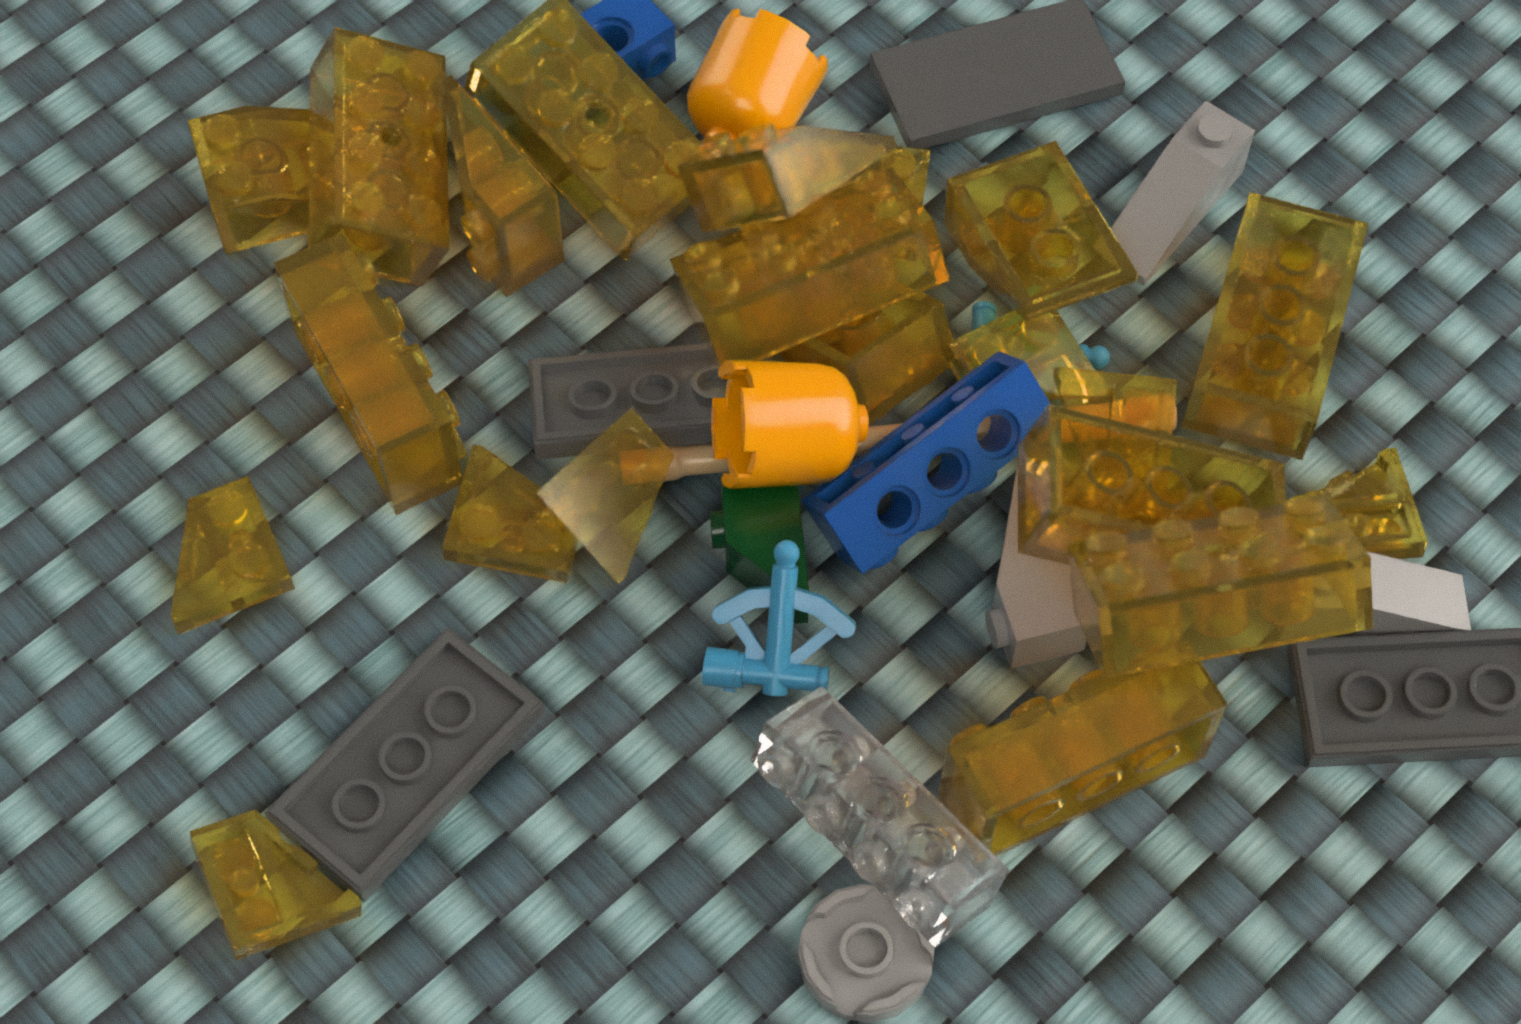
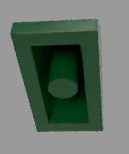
[710,485,809,624]

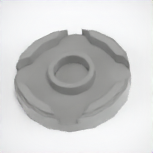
[798,884,935,1023]

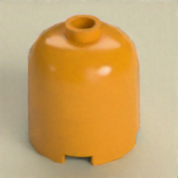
[687,8,828,158]
[711,360,869,489]

